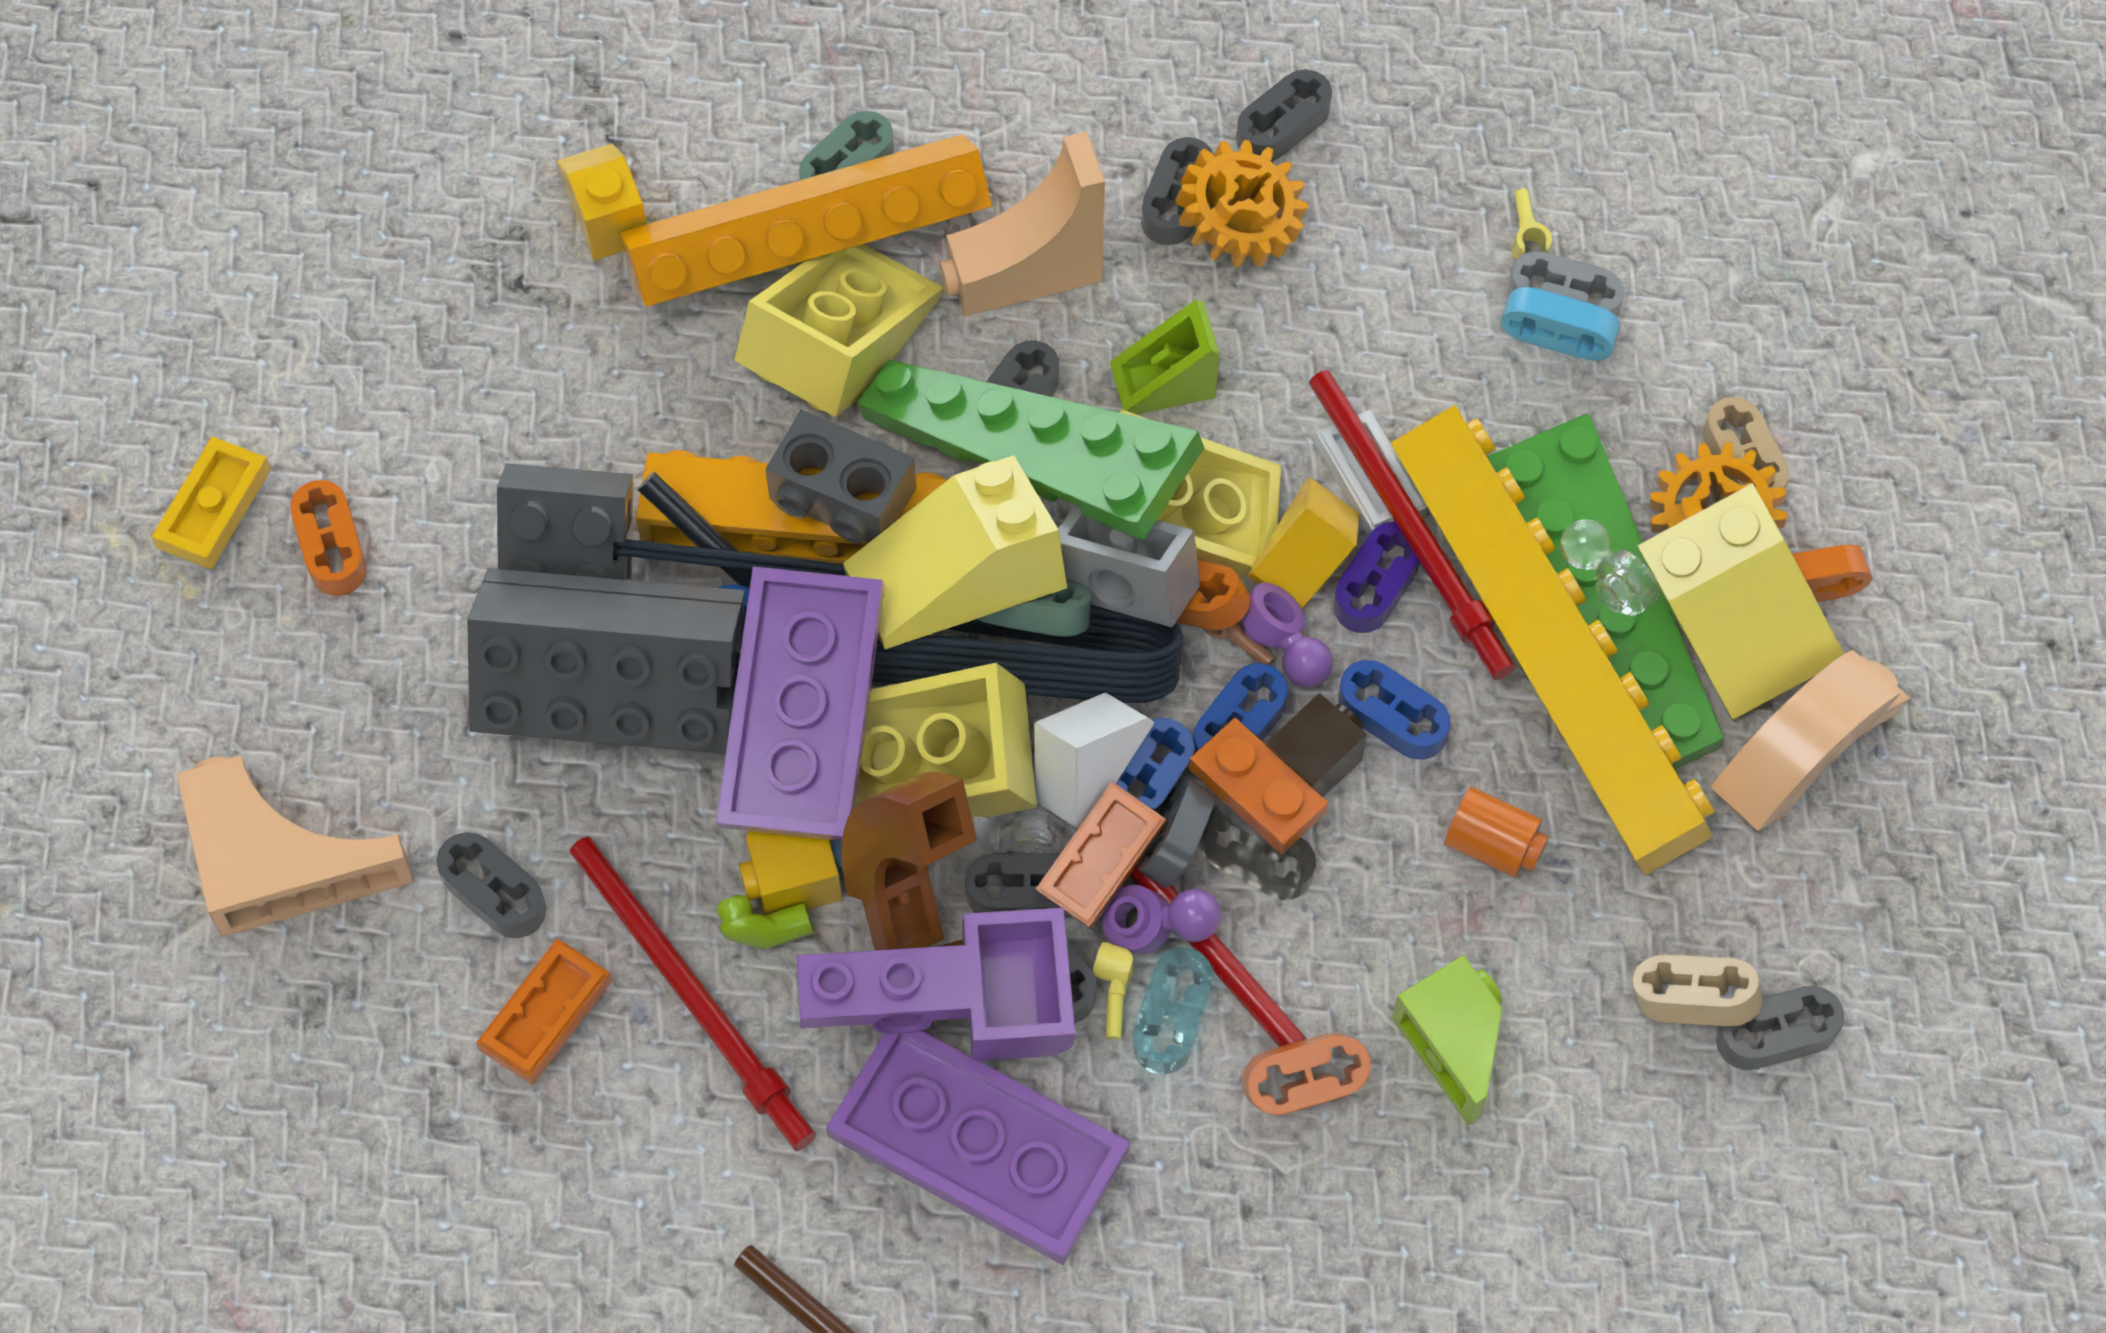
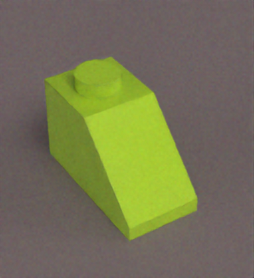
[1391,955,1503,1125]

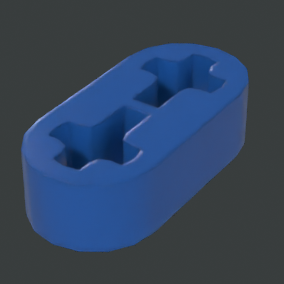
[1338,660,1450,760]
[1193,663,1288,755]
[1116,717,1195,812]

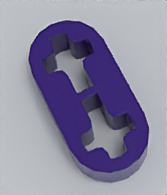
[1333,522,1420,633]

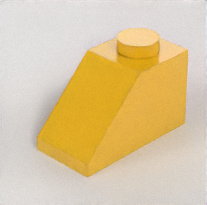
[556,143,647,261]
[738,831,842,915]

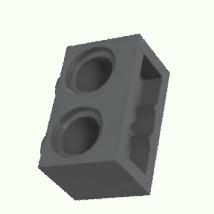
[765,409,916,543]

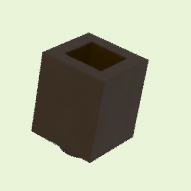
[1266,693,1367,797]

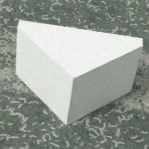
[1034,692,1155,829]

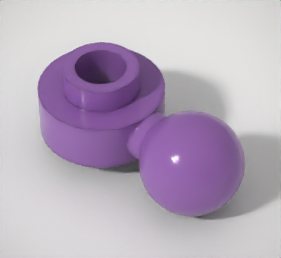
[1241,583,1333,688]
[1102,885,1221,955]

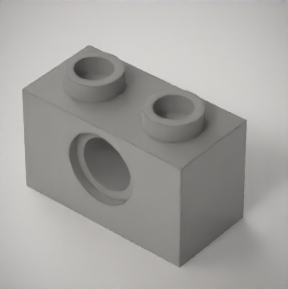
[1058,505,1200,627]

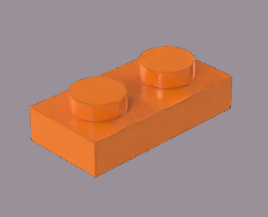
[1188,718,1329,855]

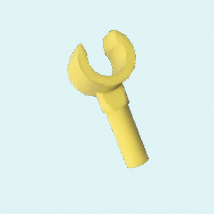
[1512,188,1552,259]
[1092,942,1134,1040]

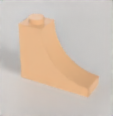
[939,131,1105,317]
[176,755,414,937]

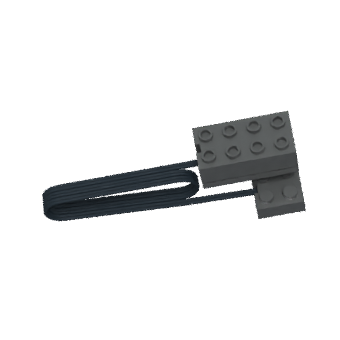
[467,463,1184,754]

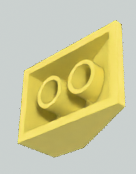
[734,244,944,417]
[1119,409,1281,577]
[843,455,1067,649]
[1637,483,1844,721]
[855,663,1037,820]

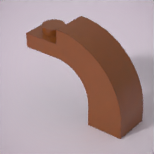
[841,772,977,950]

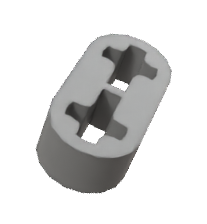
[1508,251,1624,317]

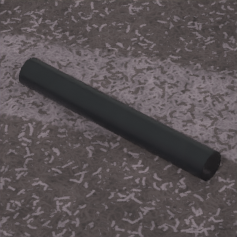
[637,471,752,589]

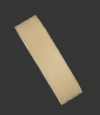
[1703,397,1790,488]
[1632,954,1763,1027]

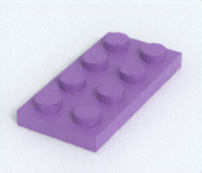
[716,567,885,841]
[826,1030,1130,1265]

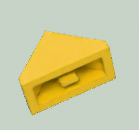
[1247,477,1359,609]

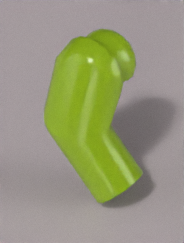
[716,895,814,949]

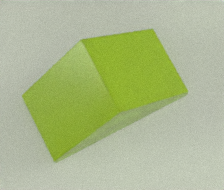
[1109,299,1220,415]

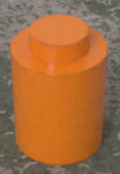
[1444,786,1549,878]

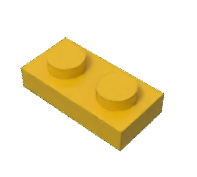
[151,436,271,570]

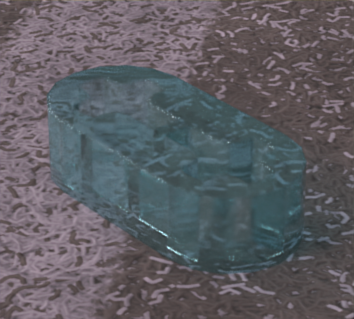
[1133,947,1213,1074]

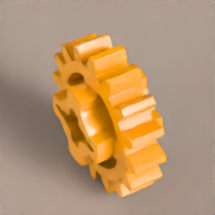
[1175,140,1308,268]
[1649,442,1787,533]

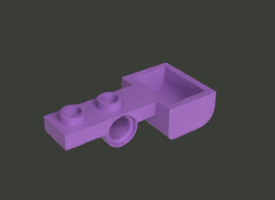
[797,908,1076,1061]

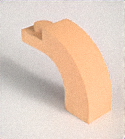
[1710,650,1910,831]

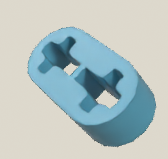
[1501,287,1620,361]

